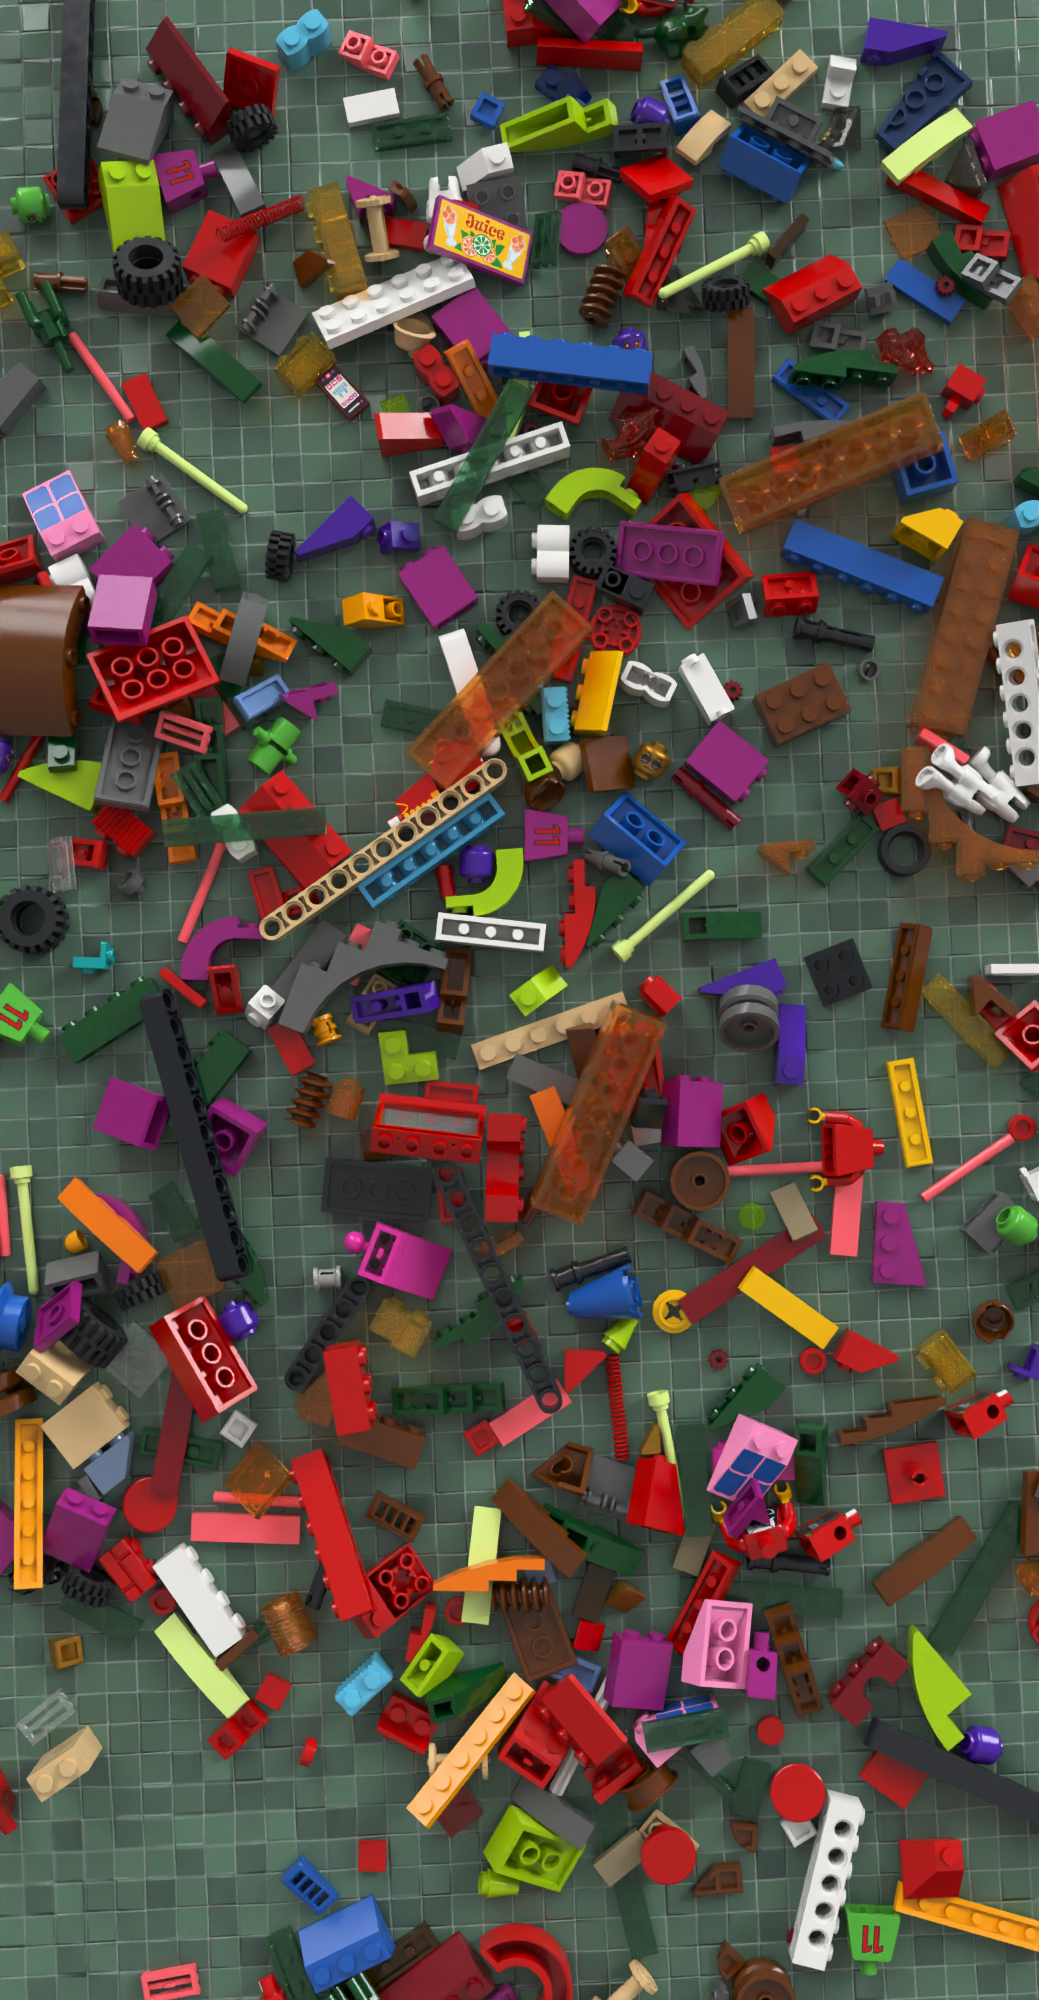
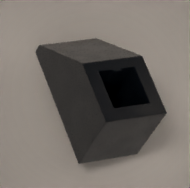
[595,563,655,617]
[630,1088,668,1129]

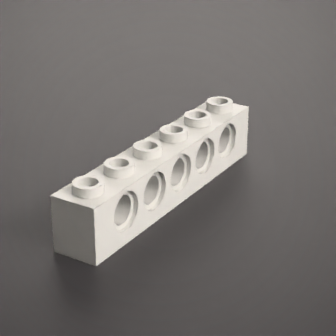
[409,421,570,507]
[993,619,1039,787]
[788,1789,865,1971]

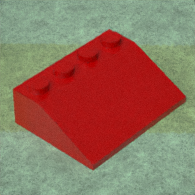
[647,493,755,630]
[86,615,220,724]

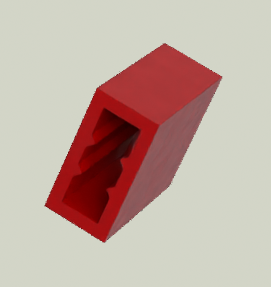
[182,210,261,299]

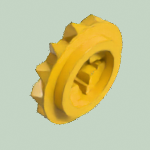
[653,1289,691,1333]

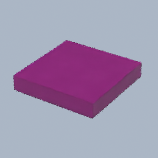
[34,1280,82,1353]

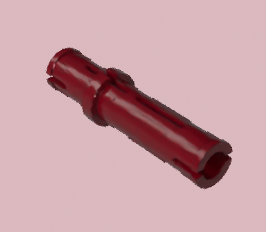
[670,766,742,831]

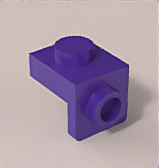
[377,521,421,554]
[1007,1343,1039,1382]

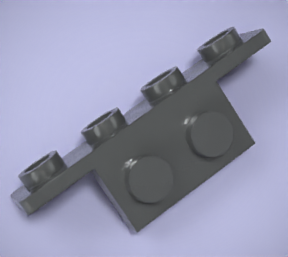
[737,96,834,164]

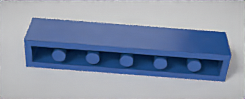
[487,332,653,395]
[780,518,944,614]

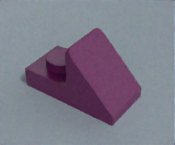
[345,175,398,224]
[278,681,338,721]
[723,1478,771,1538]

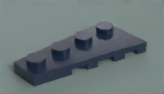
[876,48,973,153]

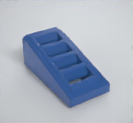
[659,74,700,136]
[281,1854,340,1916]

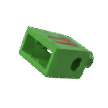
[0,983,51,1047]
[843,1903,900,1976]

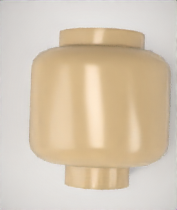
[549,741,584,781]

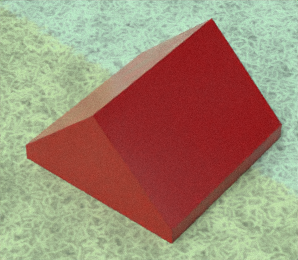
[528,382,594,426]
[0,534,44,585]

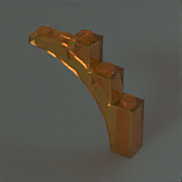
[901,746,1039,881]

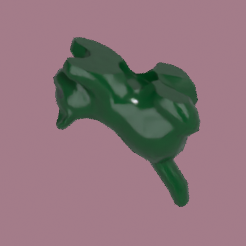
[633,2,709,60]

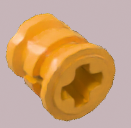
[311,1013,342,1047]

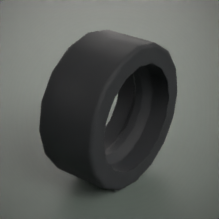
[877,824,931,877]

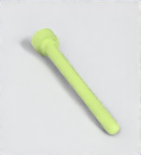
[658,231,770,299]
[137,427,248,514]
[610,870,715,963]
[10,1165,40,1295]
[647,1390,688,1520]

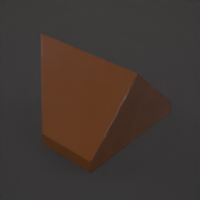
[530,1441,594,1497]

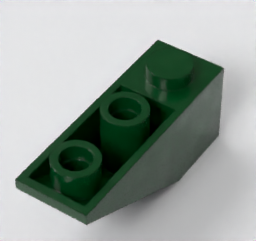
[288,617,373,676]
[585,869,645,949]
[680,911,762,942]
[706,1363,786,1431]
[794,1421,828,1506]
[426,1662,507,1724]

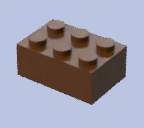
[752,661,852,749]

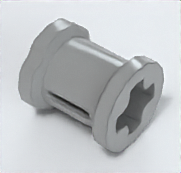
[313,1265,343,1291]

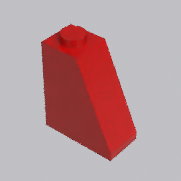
[374,413,444,458]
[626,427,681,506]
[626,1454,685,1536]

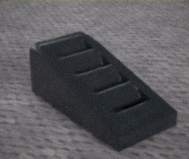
[716,54,775,109]

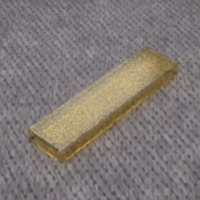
[921,973,1012,1069]

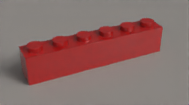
[289,1448,378,1623]

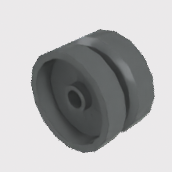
[719,984,780,1053]

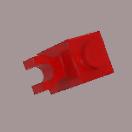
[940,363,987,420]

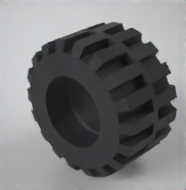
[112,236,183,308]
[0,885,70,954]
[60,1299,128,1369]

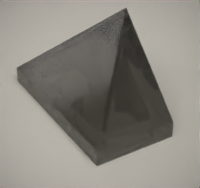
[820,105,861,152]
[944,137,987,200]
[656,265,704,315]

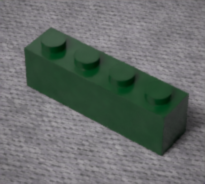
[57,976,160,1063]
[166,1031,253,1130]

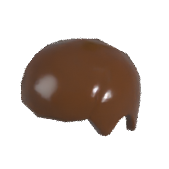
[524,772,566,812]
[972,1300,1015,1344]

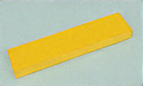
[885,1058,933,1168]
[737,1266,839,1350]

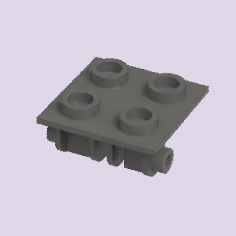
[466,175,527,230]
[236,283,309,357]
[117,474,192,544]
[577,1454,636,1522]

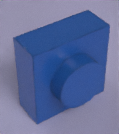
[470,92,506,131]

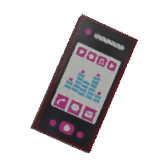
[315,363,370,422]

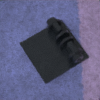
[804,938,873,1007]

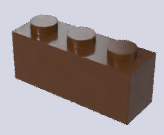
[337,1415,427,1470]

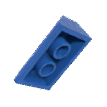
[717,124,812,203]
[588,792,687,886]
[299,1894,396,1994]

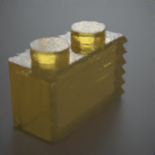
[275,332,336,399]
[915,1328,978,1394]

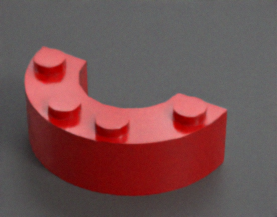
[485,1113,526,1222]
[480,1923,573,2000]

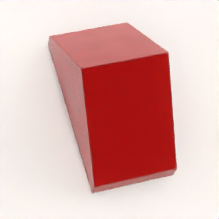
[64,838,111,872]
[564,1348,607,1394]

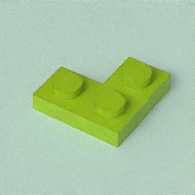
[378,1028,439,1085]

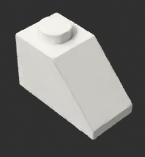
[456,142,514,195]

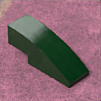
[926,231,993,310]

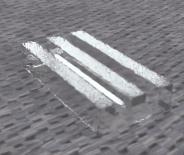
[48,836,77,893]
[16,1687,78,1746]

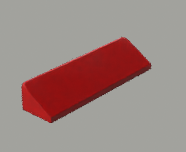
[536,37,643,71]
[885,170,991,225]
[622,196,697,309]
[667,1550,742,1656]

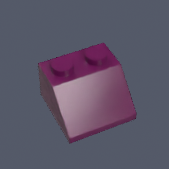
[208,1097,269,1177]

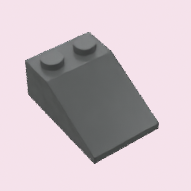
[97,77,174,165]

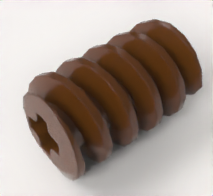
[578,264,627,329]
[283,1068,333,1129]
[492,1577,549,1613]

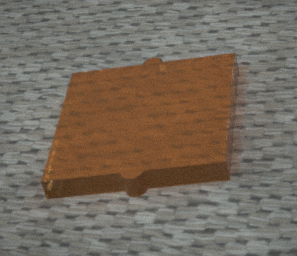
[884,202,942,261]
[170,273,231,339]

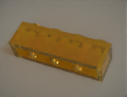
[681,0,785,89]
[304,182,368,301]

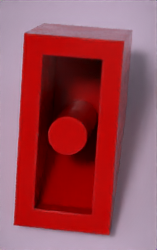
[832,1328,899,1373]

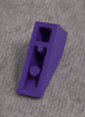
[860,17,948,66]
[294,496,375,562]
[698,958,787,998]
[349,980,440,1024]
[772,1003,806,1086]

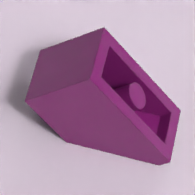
[431,404,487,455]

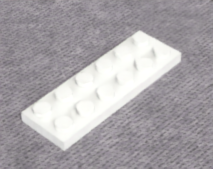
[312,256,476,350]

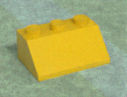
[569,651,624,738]

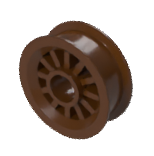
[617,1756,678,1812]

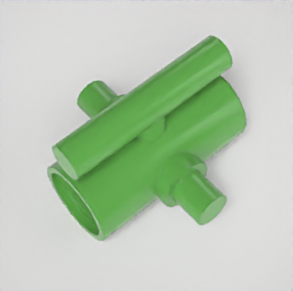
[246,717,301,775]

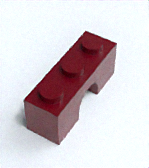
[827,1635,910,1727]

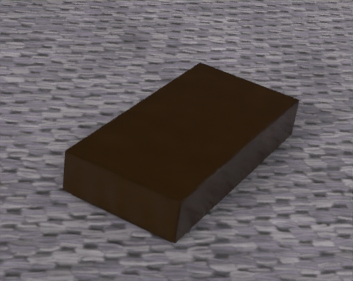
[765,213,809,270]
[572,1562,615,1624]

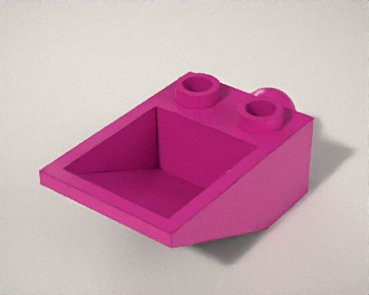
[344,1221,452,1300]

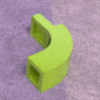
[545,468,641,521]
[491,699,553,782]
[445,848,524,917]

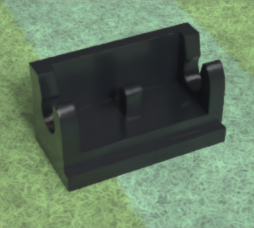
[613,122,668,159]

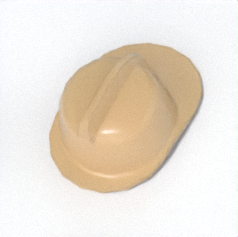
[393,311,436,359]

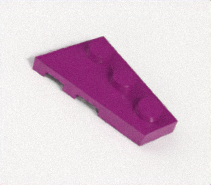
[871,1201,927,1286]

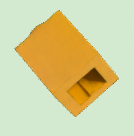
[342,592,405,629]

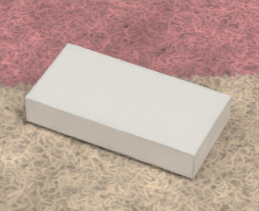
[343,88,400,128]
[985,964,1039,976]

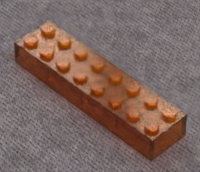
[719,391,944,535]
[907,517,1020,742]
[405,590,593,790]
[529,999,668,1226]

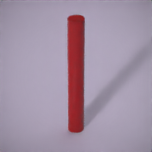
[0,736,45,804]

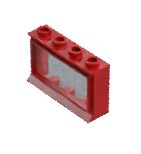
[370,1093,487,1164]

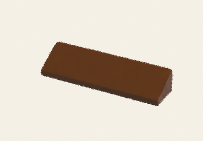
[881,923,933,1033]

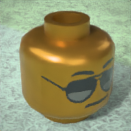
[631,741,671,782]

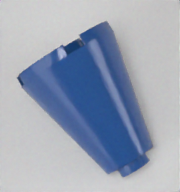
[566,1264,643,1319]

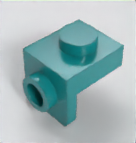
[73,942,116,975]

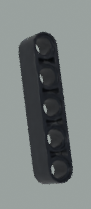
[284,1274,372,1391]

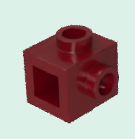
[835,768,885,815]

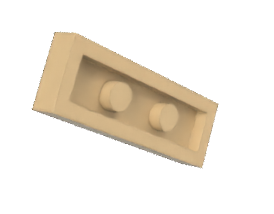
[743,49,818,118]

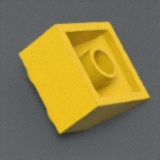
[890,508,964,564]

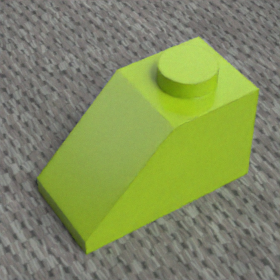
[509,965,568,1018]
[400,1633,465,1698]

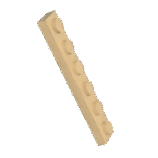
[471,991,631,1070]

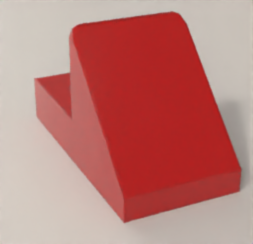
[207,964,243,1014]

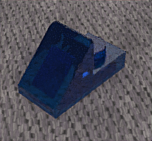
[535,63,592,108]

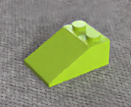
[97,159,165,254]
[483,1805,587,1892]

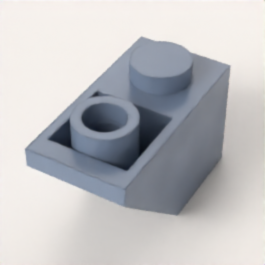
[83,1431,135,1495]

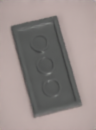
[94,712,168,813]

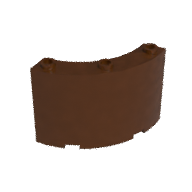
[0,585,90,737]

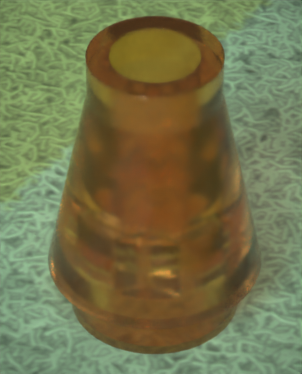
[105,420,139,463]

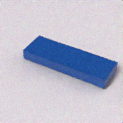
[884,258,965,326]
[771,358,851,420]

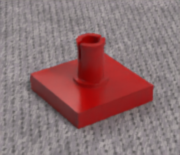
[223,47,280,117]
[882,1440,946,1505]

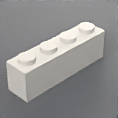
[435,912,546,953]
[153,1542,246,1658]

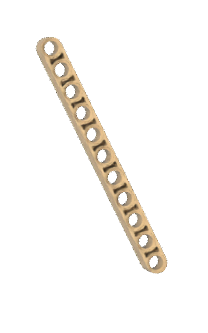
[259,758,507,942]

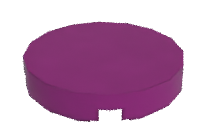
[555,202,608,257]

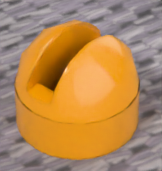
[65,1229,88,1253]

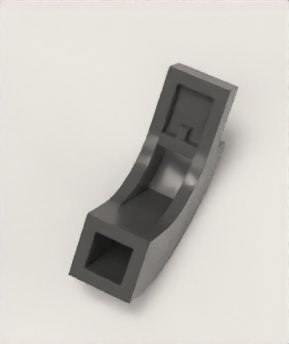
[219,591,269,687]

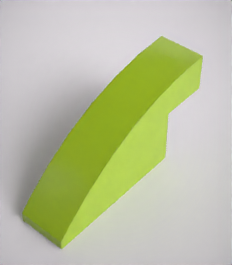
[500,96,619,152]
[17,760,102,815]
[907,1623,972,1751]

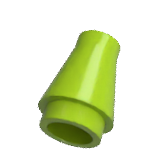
[601,1319,638,1355]
[478,1869,519,1898]

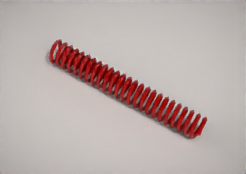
[215,195,305,242]
[604,1354,630,1461]

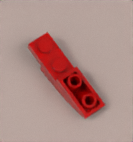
[559,859,596,969]

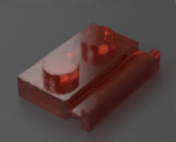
[419,1785,483,1839]

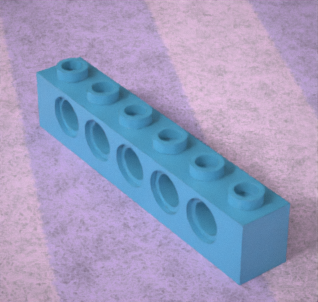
[357,792,505,910]

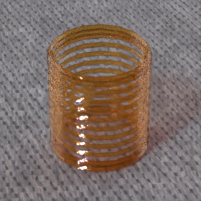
[260,1591,319,1656]

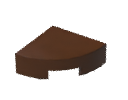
[730,1819,758,1853]
[717,1939,746,1983]

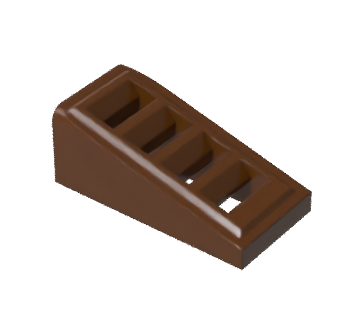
[365,1490,426,1542]

